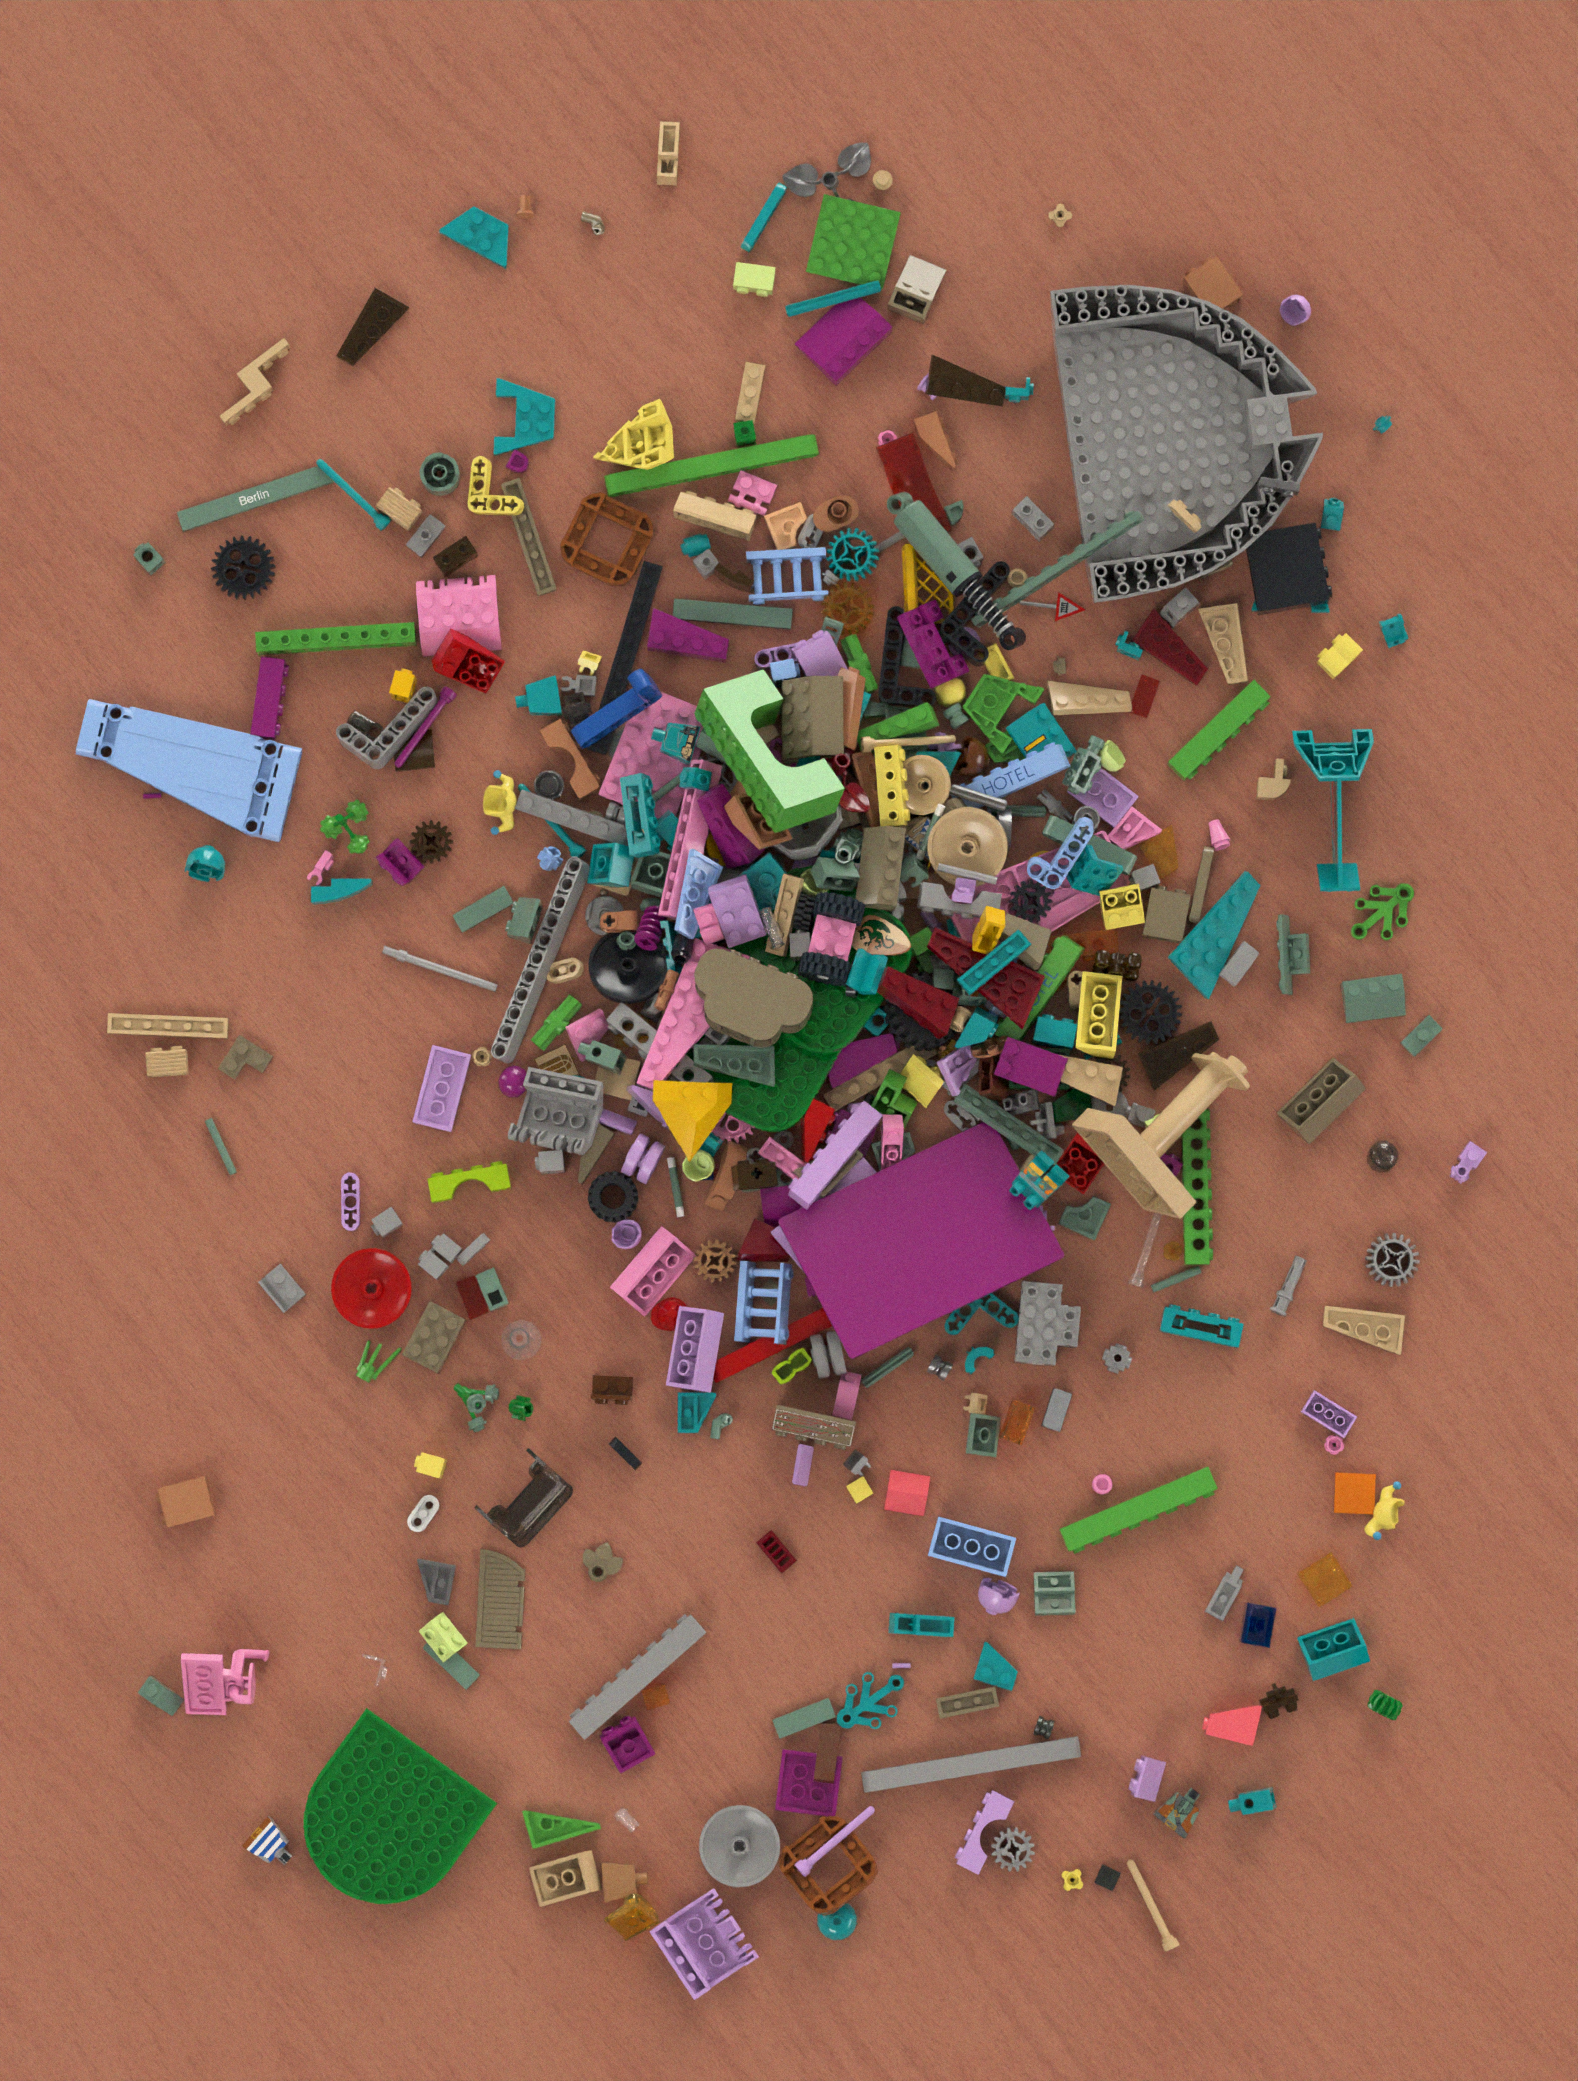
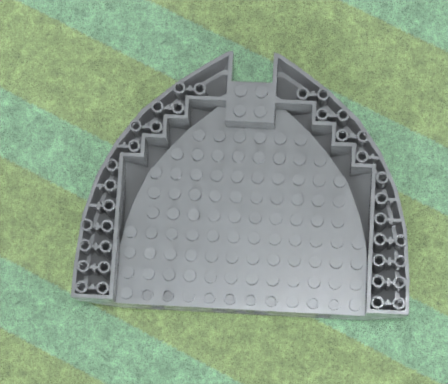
[1050,285,1323,603]

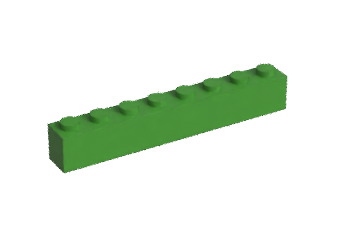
[1059,1467,1218,1554]

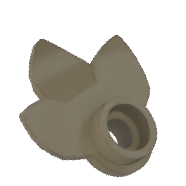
[583,1543,623,1582]

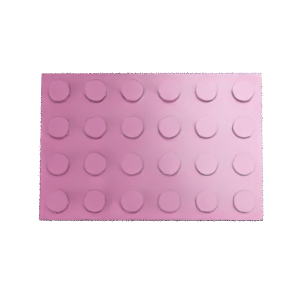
[598,692,704,819]

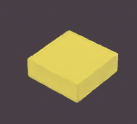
[846,1476,874,1504]

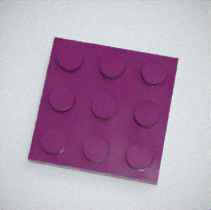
[775,1749,843,1816]

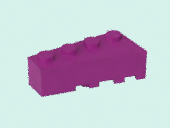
[647,608,729,663]
[697,784,765,869]

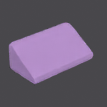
[599,1108,637,1135]
[792,1444,814,1486]

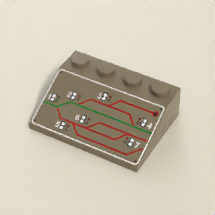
[772,1405,856,1450]

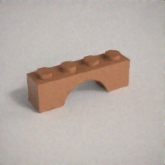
[539,719,602,801]

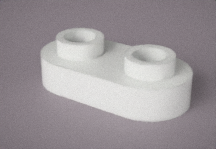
[407,1495,439,1532]

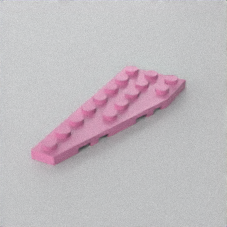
[637,938,750,1090]

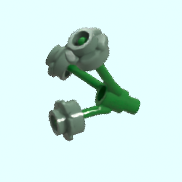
[453,1383,499,1433]

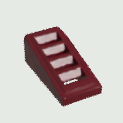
[756,1530,797,1574]

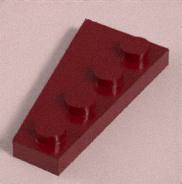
[1131,609,1208,686]

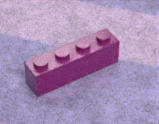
[250,656,289,740]

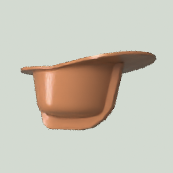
[813,495,859,532]

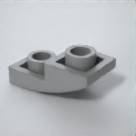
[1219,941,1259,987]

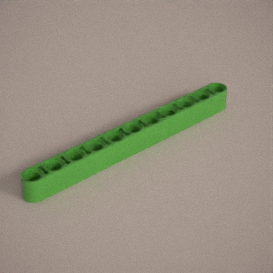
[604,434,819,497]

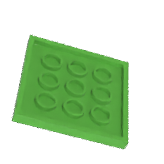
[806,194,901,290]

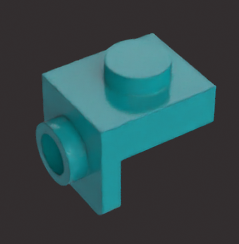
[1005,377,1034,403]
[1320,498,1344,531]
[679,767,712,791]

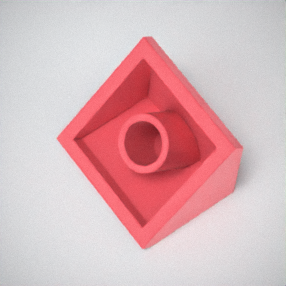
[884,1470,930,1516]

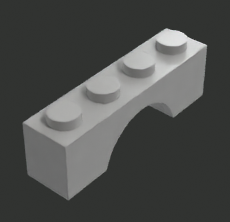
[917,882,1002,919]

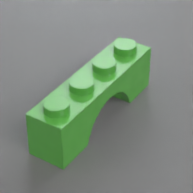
[857,702,939,754]

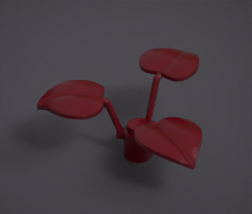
[823,747,870,812]

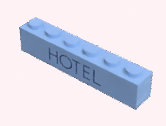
[951,742,1071,808]

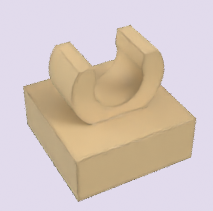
[963,1393,988,1415]

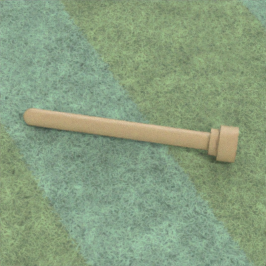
[861,735,956,753]
[1127,1859,1180,1952]

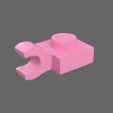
[307,850,334,886]

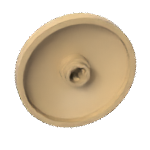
[927,807,1008,886]

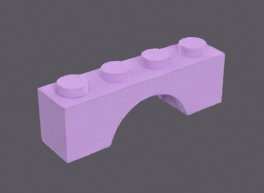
[954,1790,1014,1874]

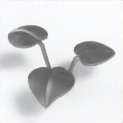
[782,143,871,201]

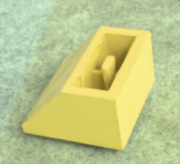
[1099,884,1145,930]

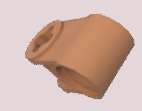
[600,910,638,933]

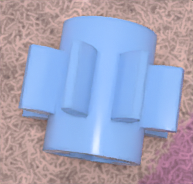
[537,846,563,871]

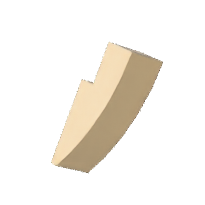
[657,122,680,185]

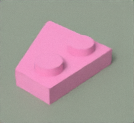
[1108,807,1162,850]
[565,1009,609,1062]

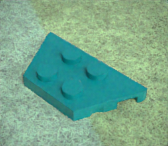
[439,206,509,269]

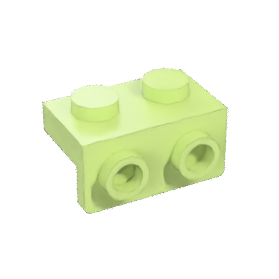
[419,1612,468,1662]

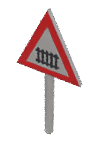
[1019,592,1085,621]

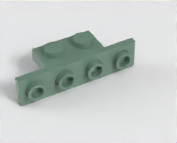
[1276,914,1310,995]

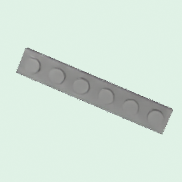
[515,790,628,846]

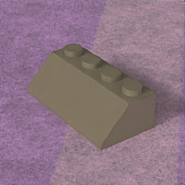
[856,826,906,911]
[1277,1058,1366,1144]

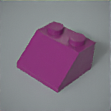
[760,1185,802,1228]

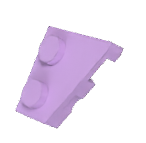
[937,1045,977,1096]

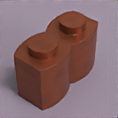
[978,1056,1009,1101]

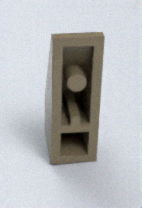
[578,1124,614,1185]

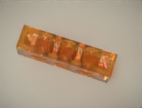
[1044,929,1119,961]

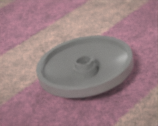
[699,1805,780,1887]

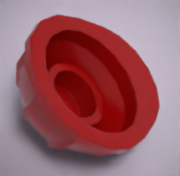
[650,1297,687,1331]

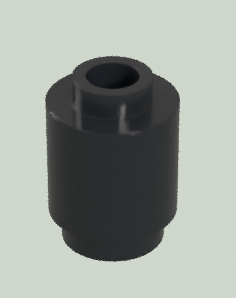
[671,934,694,964]

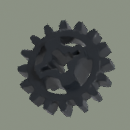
[1008,879,1053,922]

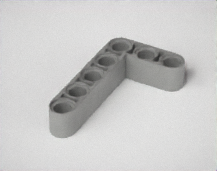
[336,687,438,769]

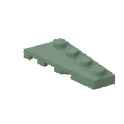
[693,1044,775,1087]

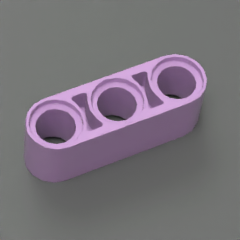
[755,643,798,670]

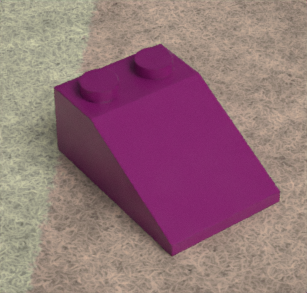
[994,1037,1068,1096]

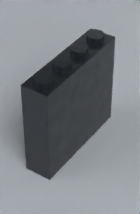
[1246,522,1332,615]

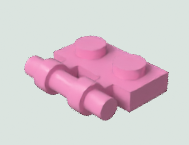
[728,470,777,516]

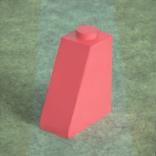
[1202,1705,1262,1746]

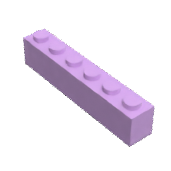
[788,1101,883,1210]

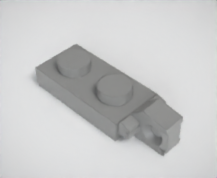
[1205,1566,1244,1621]

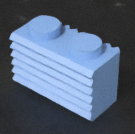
[770,659,800,688]

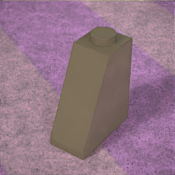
[998,913,1051,972]

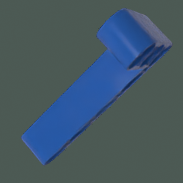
[571,669,662,749]

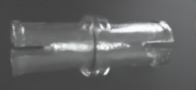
[759,907,785,949]

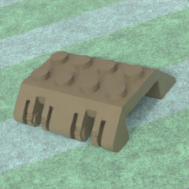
[780,676,844,764]

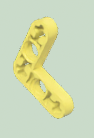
[468,456,524,515]

